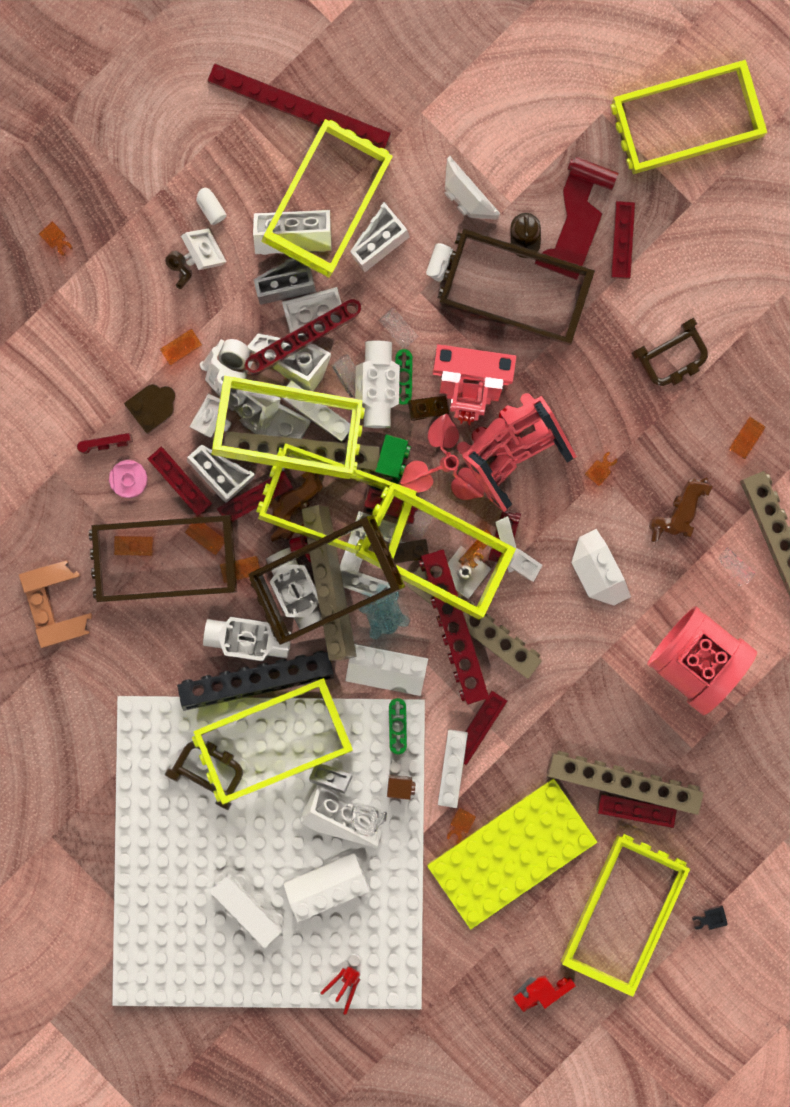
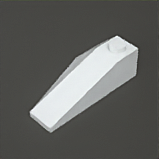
[205,366,281,435]
[300,785,381,848]

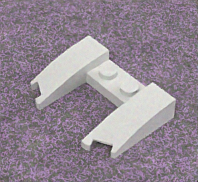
[340,511,405,597]

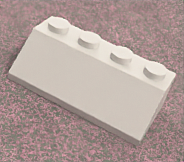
[253,210,332,255]
[345,644,428,696]
[284,853,370,922]

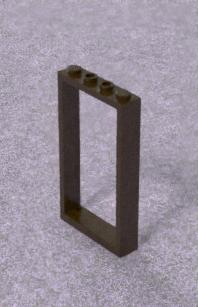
[437,228,595,345]
[89,515,237,602]
[248,515,406,645]

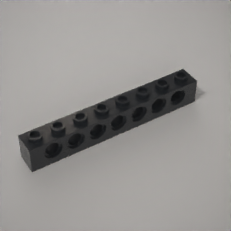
[177,651,334,711]

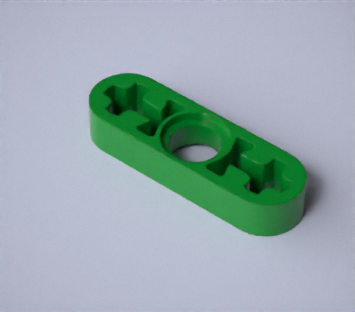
[395,349,413,405]
[389,698,407,755]

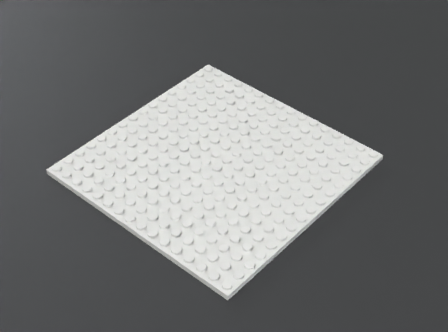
[113,696,425,1009]

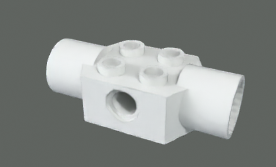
[355,341,400,428]
[266,547,322,630]
[203,617,291,661]

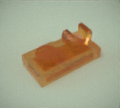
[458,529,492,568]

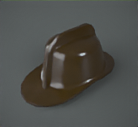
[510,213,541,258]

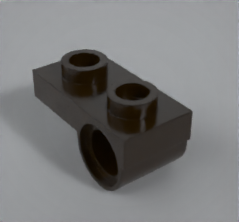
[408,395,449,421]
[388,539,429,564]

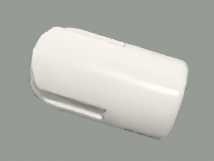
[196,188,227,225]
[426,243,453,282]

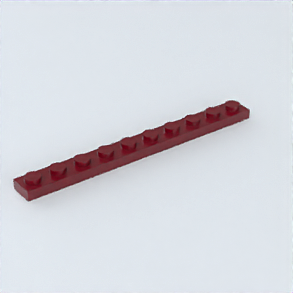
[207,63,391,149]

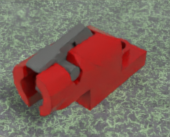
[513,976,576,1012]

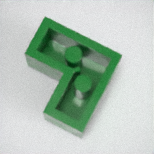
[375,434,411,479]

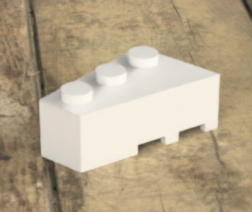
[350,202,409,272]
[187,445,255,503]

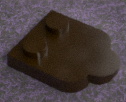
[124,384,176,435]

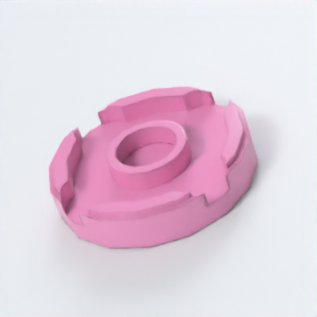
[109,460,148,498]

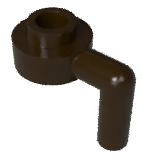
[165,251,192,289]

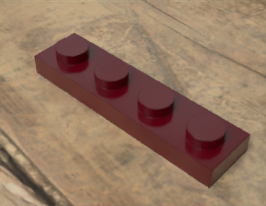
[611,201,635,279]
[147,446,212,516]
[217,471,293,522]
[464,690,508,766]
[597,794,677,828]

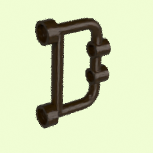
[631,317,708,386]
[164,741,243,810]

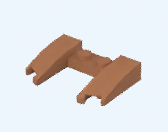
[19,561,92,648]

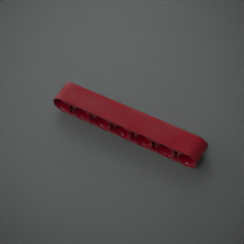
[244,299,361,376]

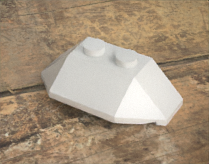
[445,156,500,220]
[571,529,631,606]

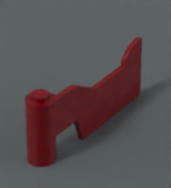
[535,156,619,281]

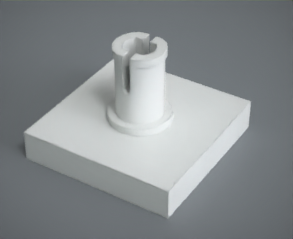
[181,228,226,270]
[189,394,231,438]
[438,546,491,599]

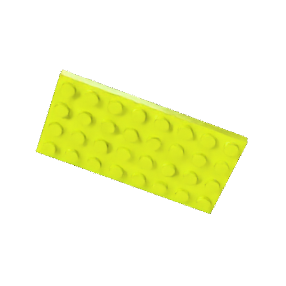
[427,778,597,930]

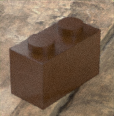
[387,775,416,800]

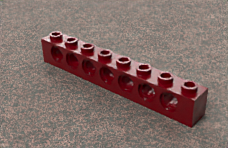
[419,549,489,705]

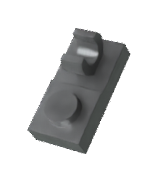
[309,764,353,794]

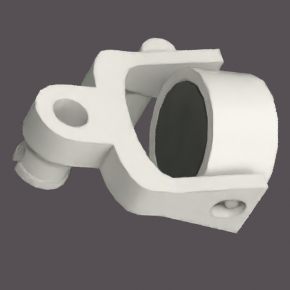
[200,339,253,393]

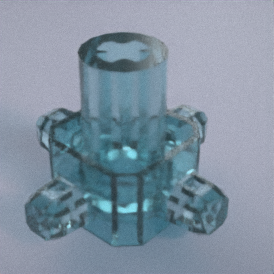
[358,591,410,639]

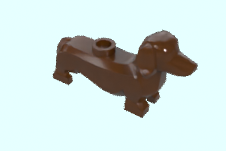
[269,472,323,542]
[649,477,713,542]

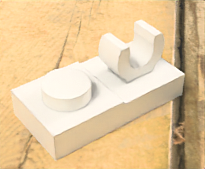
[508,548,542,582]

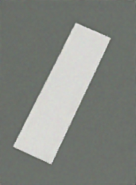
[495,516,516,573]

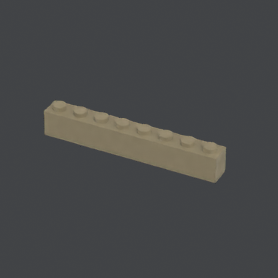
[302,505,357,661]

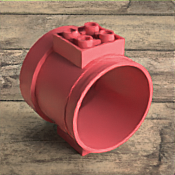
[647,606,757,716]

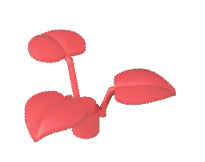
[400,414,484,500]

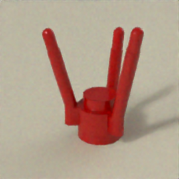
[320,966,361,1015]

